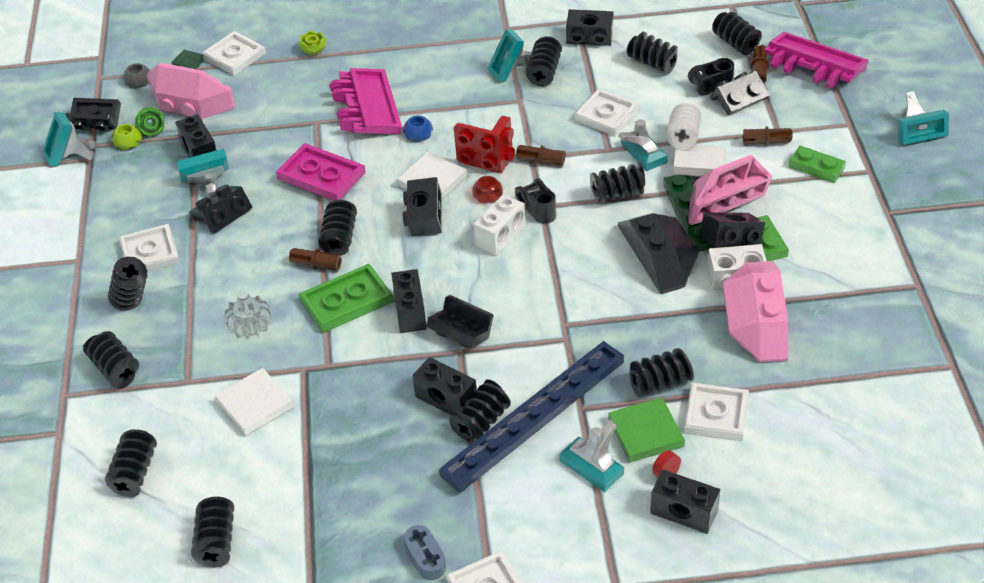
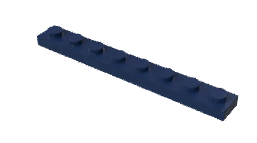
[439,341,624,493]

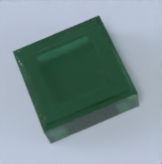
[171,49,204,69]

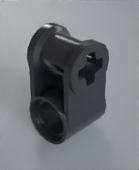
[687,58,735,96]
[515,178,557,224]

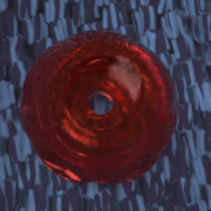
[472,176,503,203]

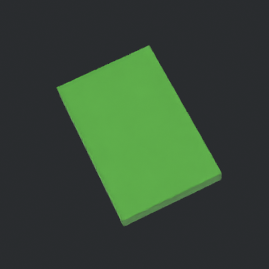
[298,263,394,334]

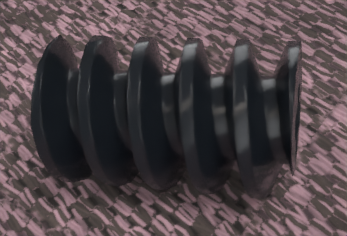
[712,12,762,55]
[626,31,678,74]
[526,36,562,87]
[590,162,645,203]
[318,200,357,256]
[108,256,148,310]
[83,331,139,389]
[629,348,694,397]
[449,379,511,439]
[105,429,157,497]
[191,496,235,568]

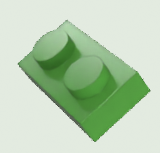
[788,145,846,183]
[757,215,789,261]

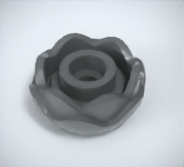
[123,63,150,88]

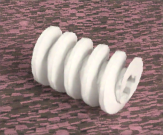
[667,103,701,150]

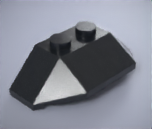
[618,213,699,294]

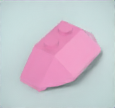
[146,63,235,119]
[688,155,772,225]
[723,261,788,363]

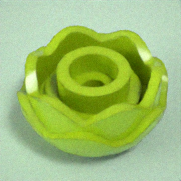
[298,31,326,55]
[112,124,142,150]

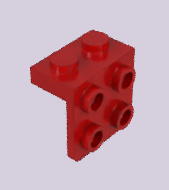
[453,115,515,174]

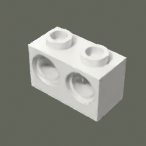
[473,194,525,256]
[707,244,766,290]

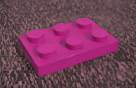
[276,143,366,201]

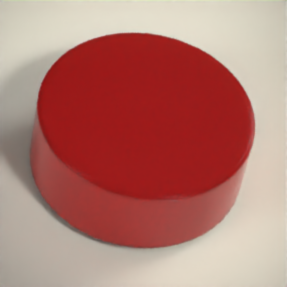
[653,450,681,478]

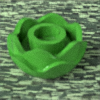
[135,107,165,137]

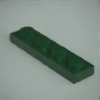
[663,175,717,252]

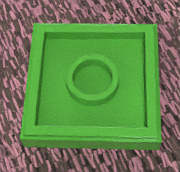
[608,397,685,462]

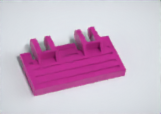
[764,31,869,89]
[329,68,402,134]

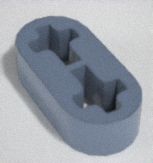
[404,525,446,580]

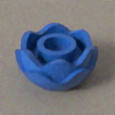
[403,115,433,142]

